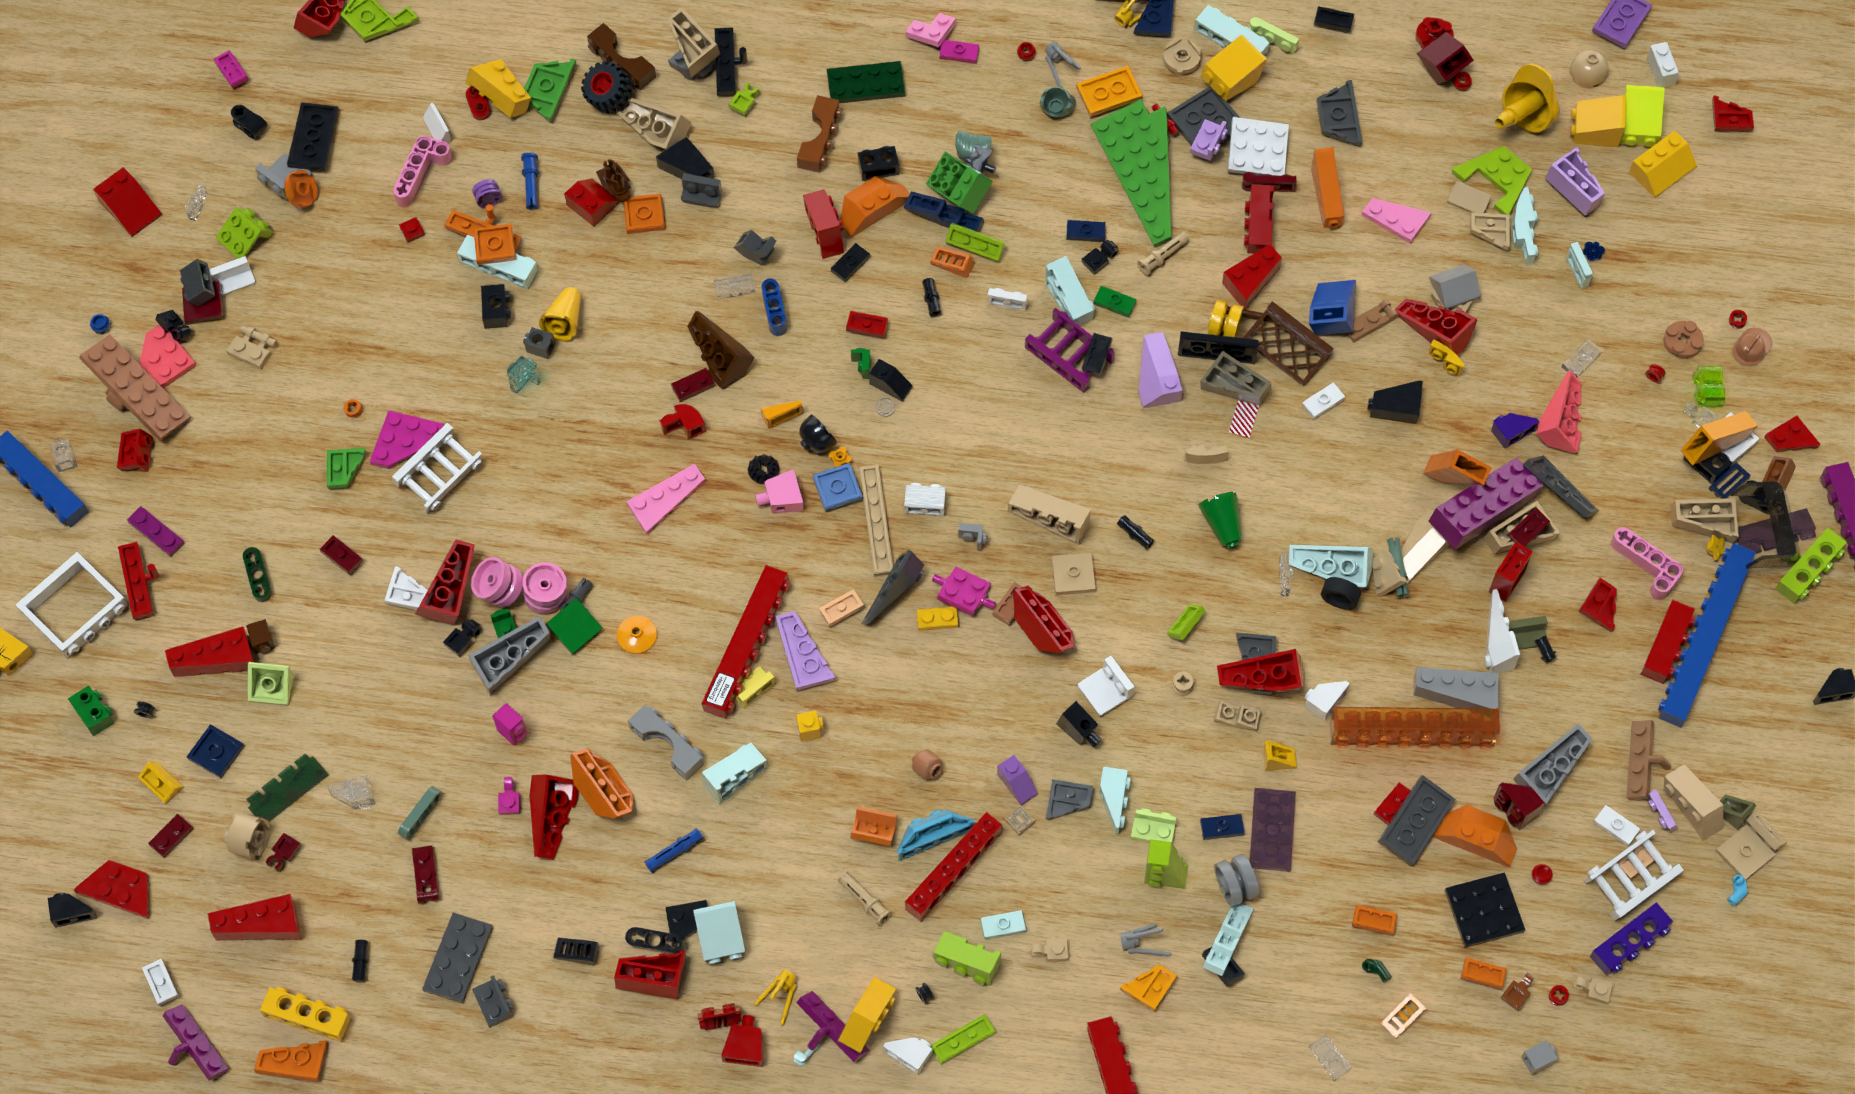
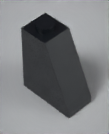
[656,137,714,179]
[1367,380,1423,424]

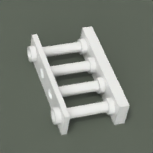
[392,423,482,513]
[1584,830,1684,921]

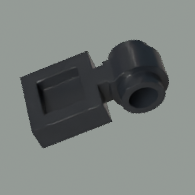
[1081,240,1119,275]
[155,309,191,341]
[443,619,481,656]

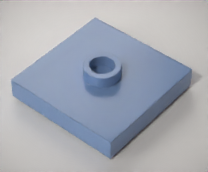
[812,463,863,511]

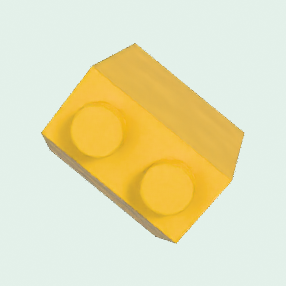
[1200,35,1267,101]
[1570,95,1626,148]

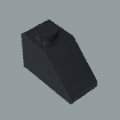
[869,359,913,402]
[1813,668,1855,705]
[47,893,97,928]

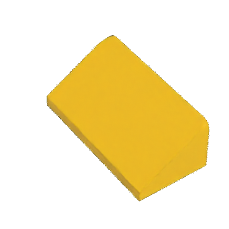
[137,761,183,804]

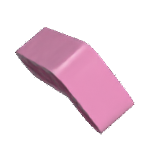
[393,136,452,207]
[1611,527,1683,600]

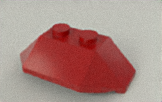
[1013,585,1075,653]

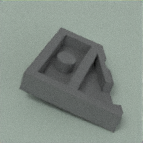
[1046,779,1093,820]

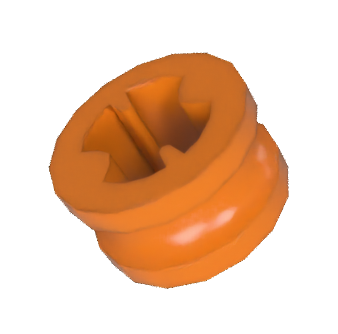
[343,399,363,419]

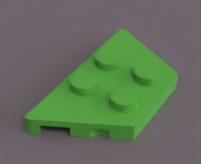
[524,59,576,122]

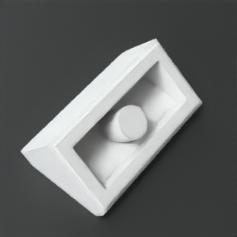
[423,103,451,143]

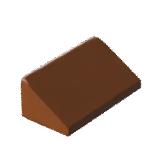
[1761,456,1796,498]

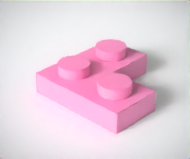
[906,13,956,47]

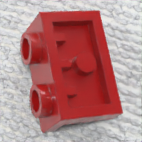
[117,429,152,472]

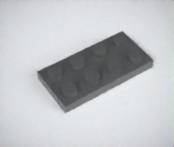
[1377,775,1456,866]
[422,913,493,1004]

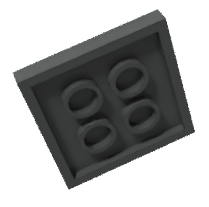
[1167,87,1240,146]

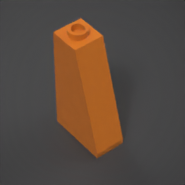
[1311,147,1344,228]
[1423,449,1492,485]

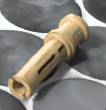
[1137,231,1189,275]
[838,872,892,925]

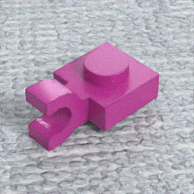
[498,777,520,815]

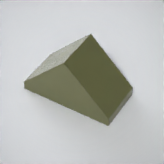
[1720,794,1756,830]

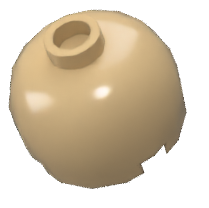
[1570,49,1608,88]

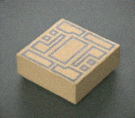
[1005,806,1034,835]

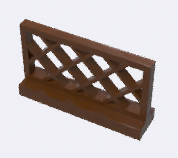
[1243,301,1333,386]

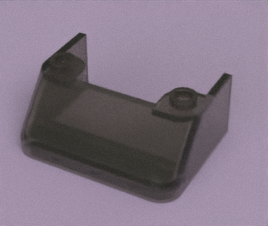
[1730,481,1801,569]

